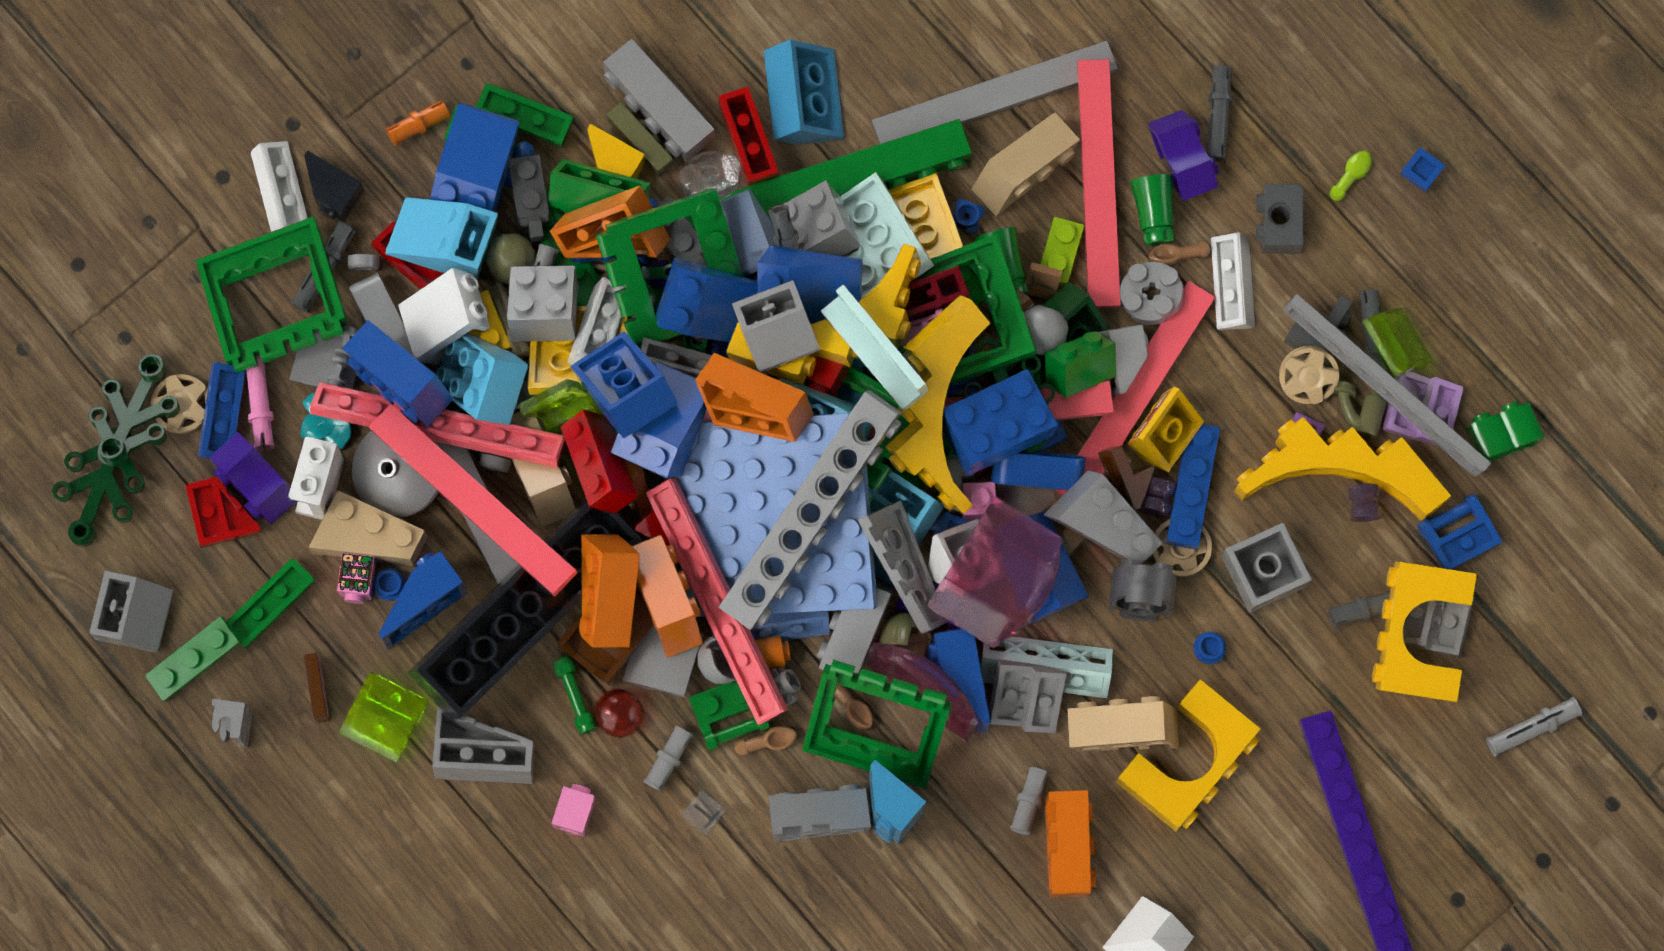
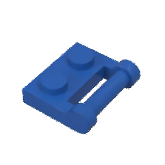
[1417,494,1503,570]

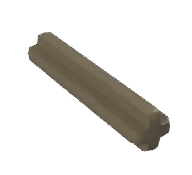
[488,282,530,361]

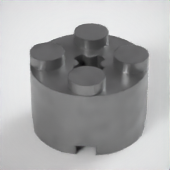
[1109,559,1177,622]

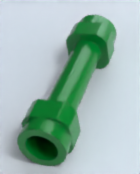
[552,656,598,735]

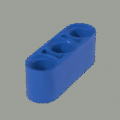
[991,451,1086,490]

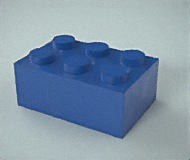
[342,320,454,427]
[942,369,1058,476]

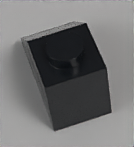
[304,150,364,222]

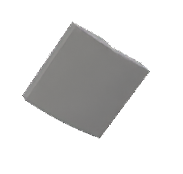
[1403,595,1474,658]
[623,627,703,698]
[988,660,1066,733]

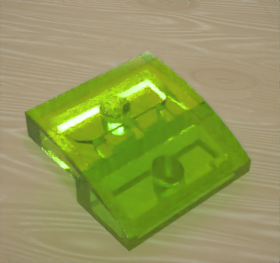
[1362,308,1434,376]
[519,379,603,433]
[339,672,429,762]

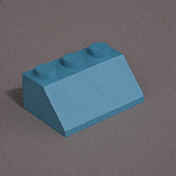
[764,39,844,145]
[868,760,926,844]

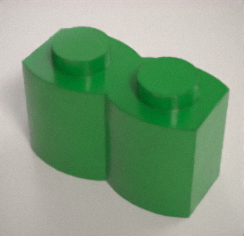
[1467,401,1544,462]

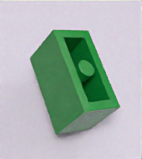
[1045,331,1116,398]

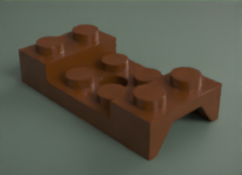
[557,543,688,686]

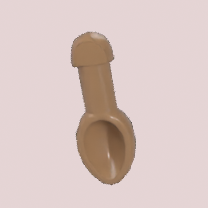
[1149,242,1210,266]
[835,684,873,730]
[734,725,797,755]

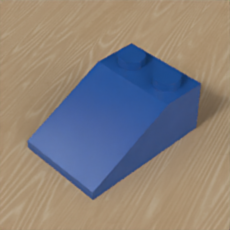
[430,102,520,212]
[757,245,862,323]
[655,257,758,342]
[570,331,678,439]
[611,362,707,478]
[378,551,467,650]
[927,627,990,734]

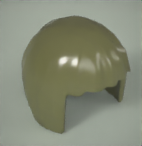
[485,233,536,284]
[878,612,932,668]

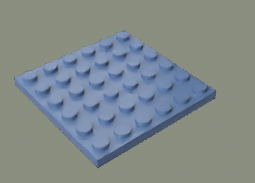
[678,413,878,617]

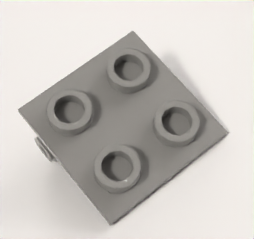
[289,326,357,389]

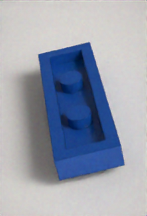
[198,362,245,459]

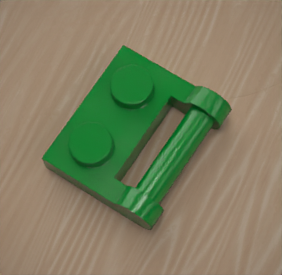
[688,681,770,752]

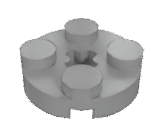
[1120,262,1184,325]

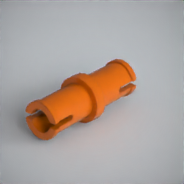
[385,99,451,146]

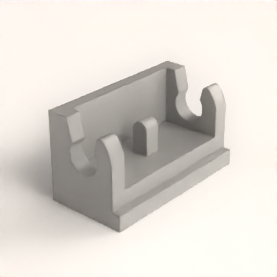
[212,699,253,748]

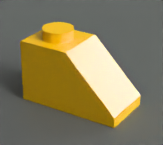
[587,124,646,179]

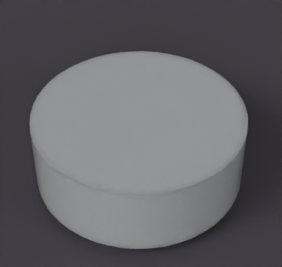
[348,254,380,271]
[479,453,512,474]

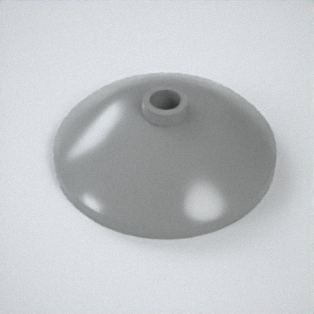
[352,431,438,518]

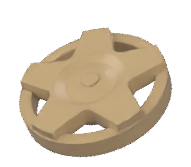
[1279,345,1339,404]
[151,374,208,434]
[1152,519,1212,577]

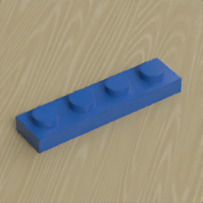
[1166,424,1220,550]

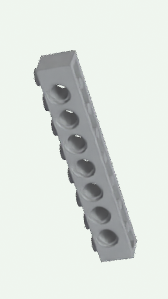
[718,390,902,630]

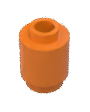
[754,636,791,670]

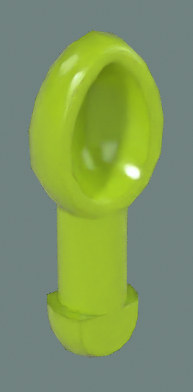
[1329,150,1372,201]

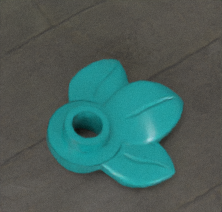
[301,393,352,450]

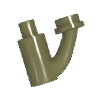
[1333,381,1387,439]

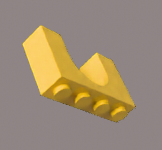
[1372,561,1477,702]
[1116,679,1260,832]

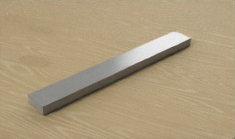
[871,41,1118,144]
[1283,294,1491,477]

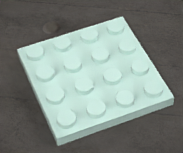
[840,172,934,298]

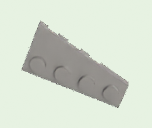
[858,501,947,633]

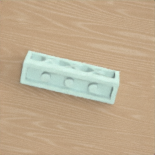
[821,285,929,411]
[980,633,1113,698]

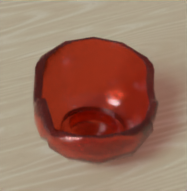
[593,688,644,738]

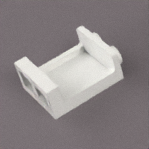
[398,268,490,365]
[289,437,345,520]

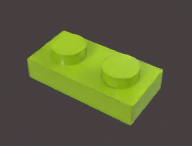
[1040,216,1084,286]

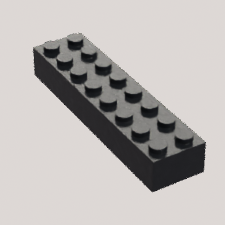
[407,498,642,720]

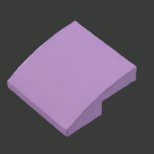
[1382,369,1464,446]

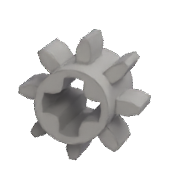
[770,667,801,706]

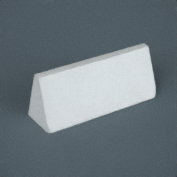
[251,141,308,232]
[1211,232,1255,330]
[567,277,624,365]

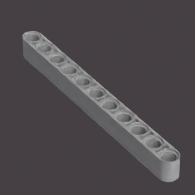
[349,273,518,583]

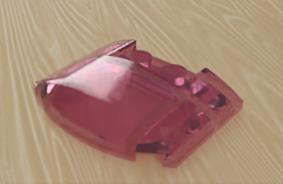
[927,497,1062,648]
[865,642,979,743]

